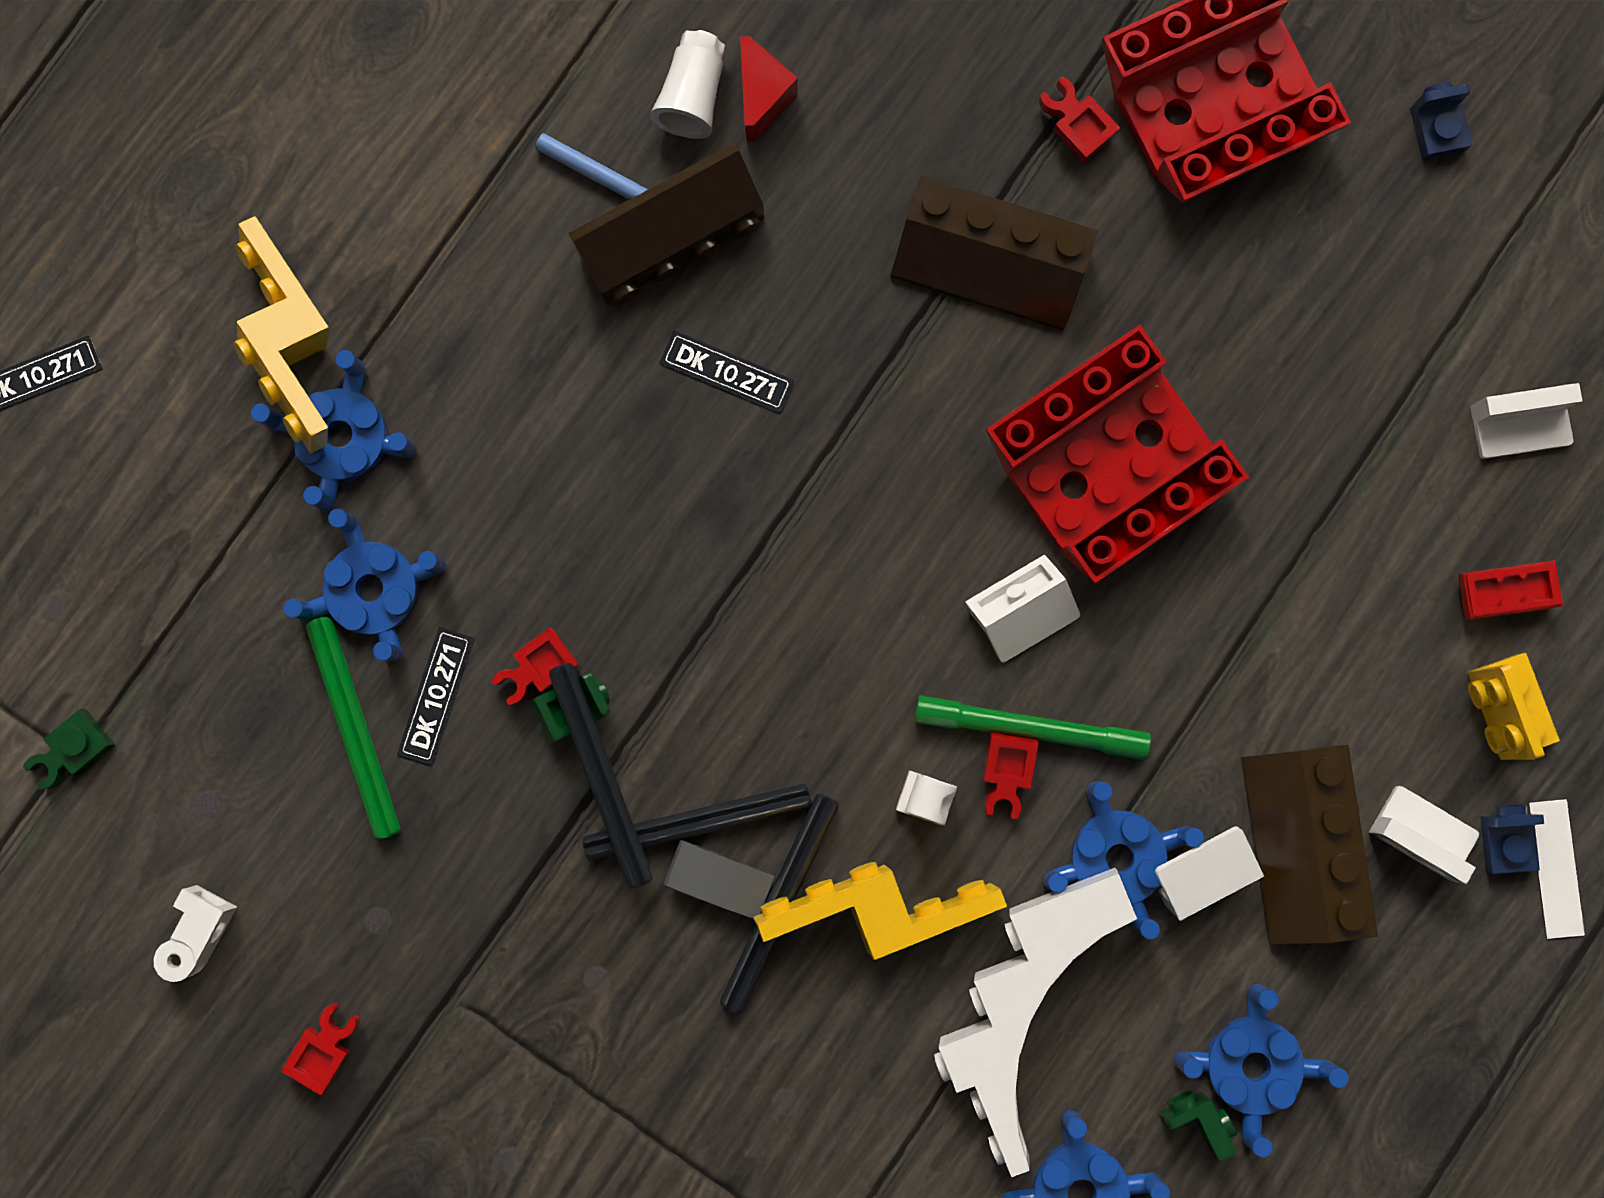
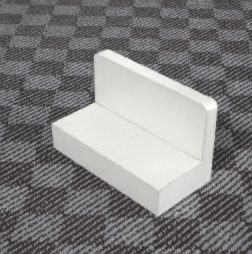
[1470,383,1582,459]
[966,555,1080,662]
[1369,786,1479,884]
[1155,826,1264,921]

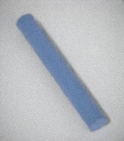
[535,133,648,200]

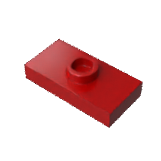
[1457,560,1563,621]

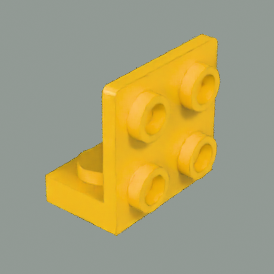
[1467,653,1560,760]

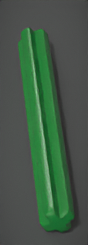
[306,617,401,840]

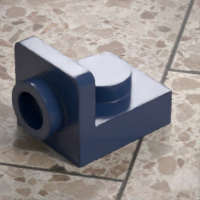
[1410,82,1473,160]
[1480,805,1544,874]

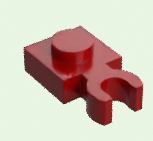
[1038,77,1120,163]
[492,627,580,705]
[983,732,1039,819]
[281,1002,361,1096]

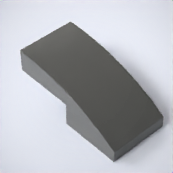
[663,840,774,919]

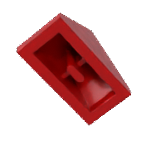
[740,36,798,141]

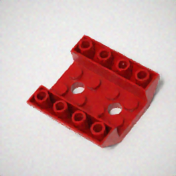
[1102,0,1351,203]
[986,325,1249,584]

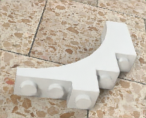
[934,867,1137,1177]

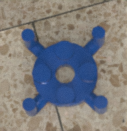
[251,350,417,511]
[284,509,446,663]
[1043,781,1204,939]
[1174,984,1349,1157]
[1001,1110,1170,1198]

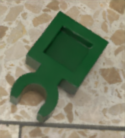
[23,709,115,790]

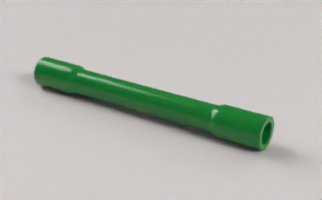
[914,695,1151,760]

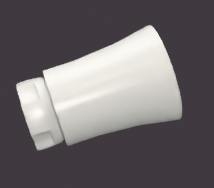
[650,30,725,139]

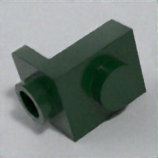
[530,671,610,743]
[1160,1090,1237,1161]

